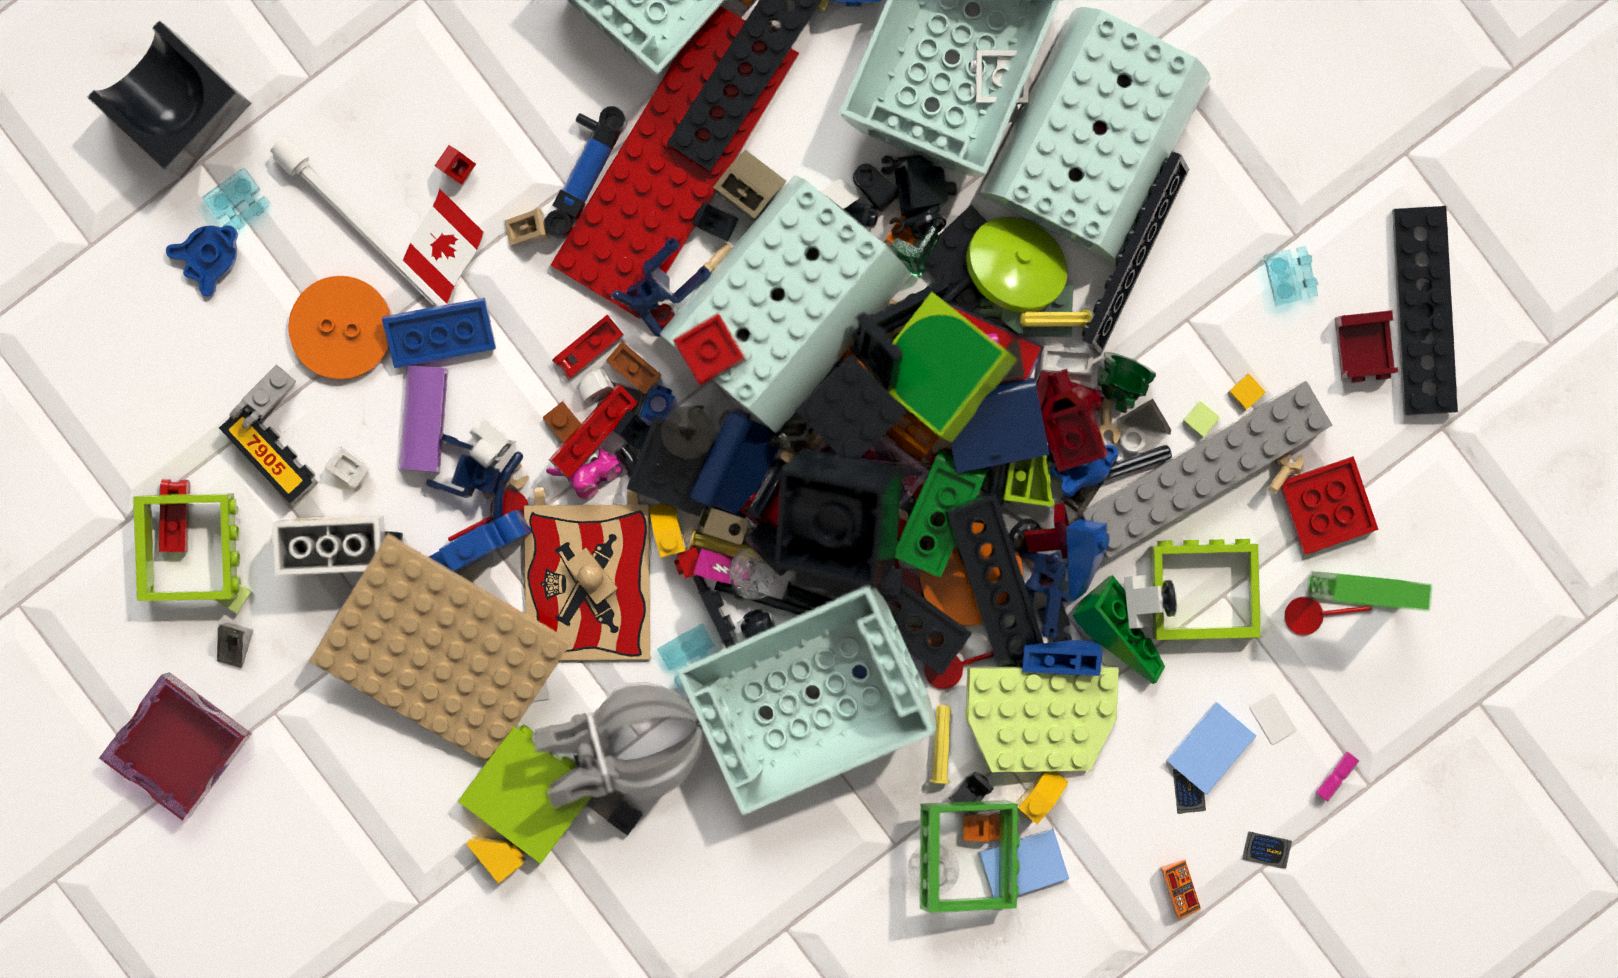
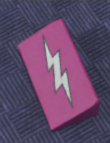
[694,549,737,586]

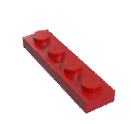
[548,384,638,478]

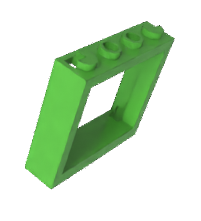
[1306,571,1432,611]
[920,800,1020,913]

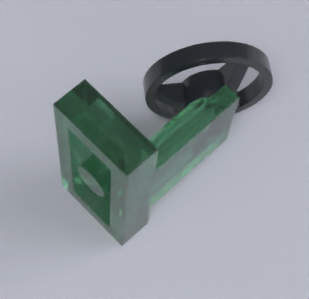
[891,214,947,278]

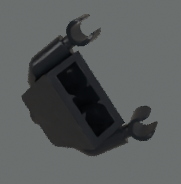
[881,155,957,235]

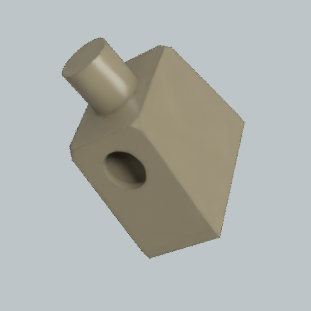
[697,505,755,545]

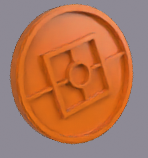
[288,276,392,379]
[919,522,1023,626]

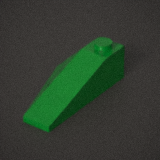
[1072,575,1165,684]

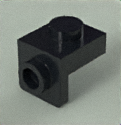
[843,201,878,232]
[693,202,739,242]
[613,410,650,451]
[948,771,994,816]

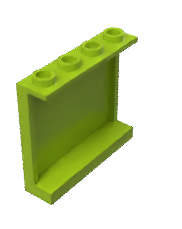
[458,724,592,864]

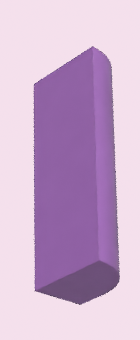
[399,366,448,472]

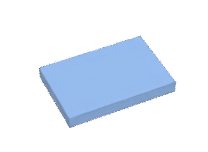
[1166,701,1257,795]
[979,828,1069,897]

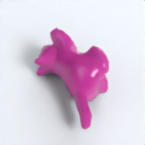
[546,447,623,499]

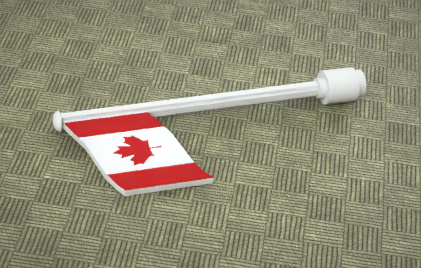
[270,137,484,307]

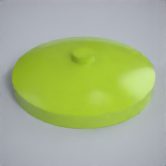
[966,217,1068,313]

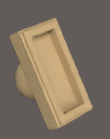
[565,547,618,605]

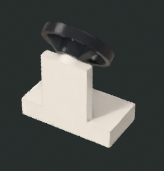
[1124,575,1177,629]

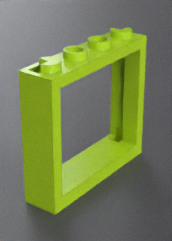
[133,493,241,601]
[1150,539,1261,640]

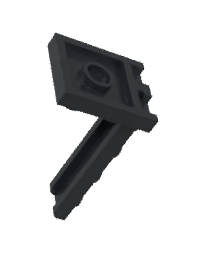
[850,279,949,391]

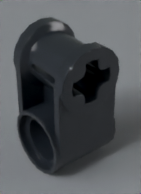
[853,163,898,212]

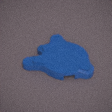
[166,225,238,297]
[1046,445,1118,497]

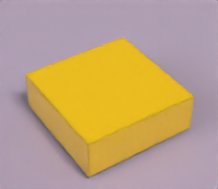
[1229,373,1266,410]

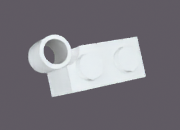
[469,420,515,468]

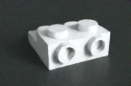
[971,50,1029,104]

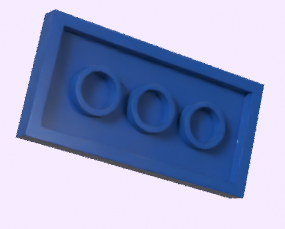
[382,297,497,368]

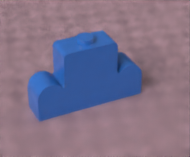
[429,510,532,573]

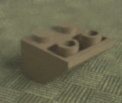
[713,150,787,222]

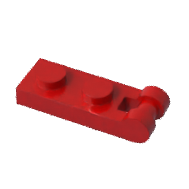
[552,314,624,380]
[159,479,190,552]

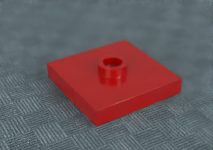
[673,313,746,386]

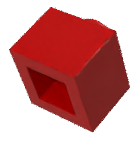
[434,145,476,185]
[674,547,699,579]

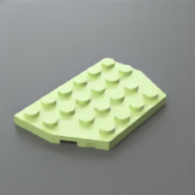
[965,666,1119,772]

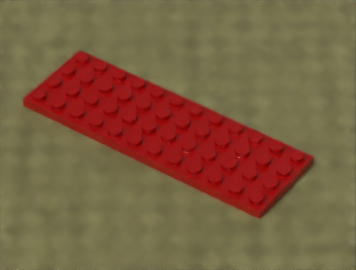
[551,5,799,319]

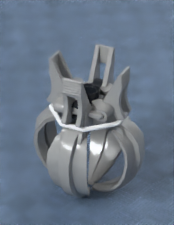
[532,682,703,808]

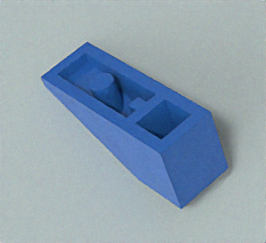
[1066,519,1109,601]
[1022,640,1103,676]

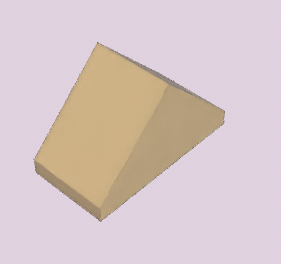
[505,209,549,246]

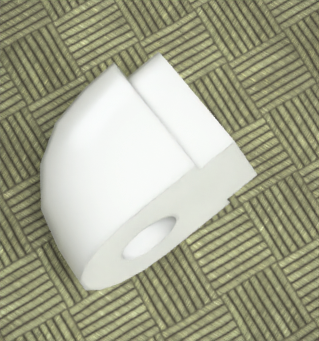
[579,368,614,404]

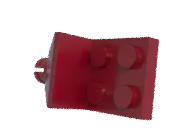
[1042,369,1109,472]

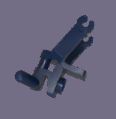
[611,237,711,337]
[425,434,524,520]
[1018,550,1073,638]

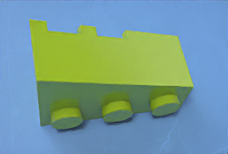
[1002,455,1054,507]

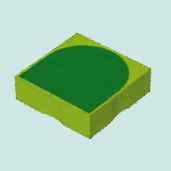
[869,292,1018,443]

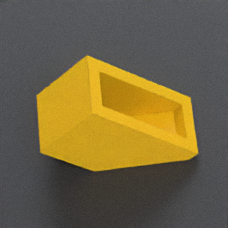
[649,503,687,558]
[1016,771,1069,825]
[466,836,526,884]

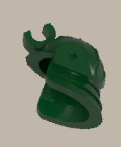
[1097,352,1156,413]

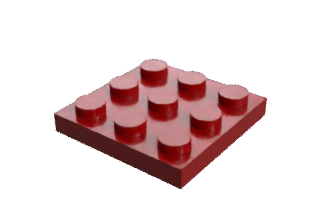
[1281,456,1379,555]

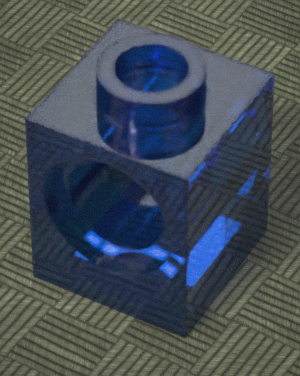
[639,385,676,421]

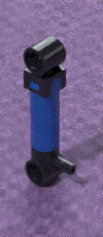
[545,106,627,239]

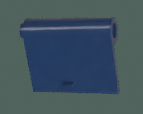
[950,378,1050,473]
[689,408,785,518]

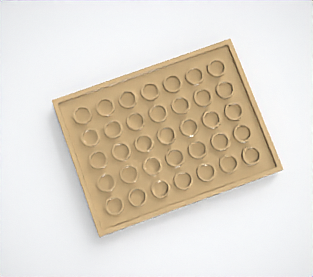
[309,534,571,763]

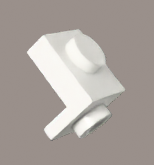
[325,446,370,489]

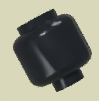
[740,609,776,640]

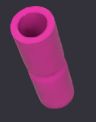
[1315,752,1359,802]

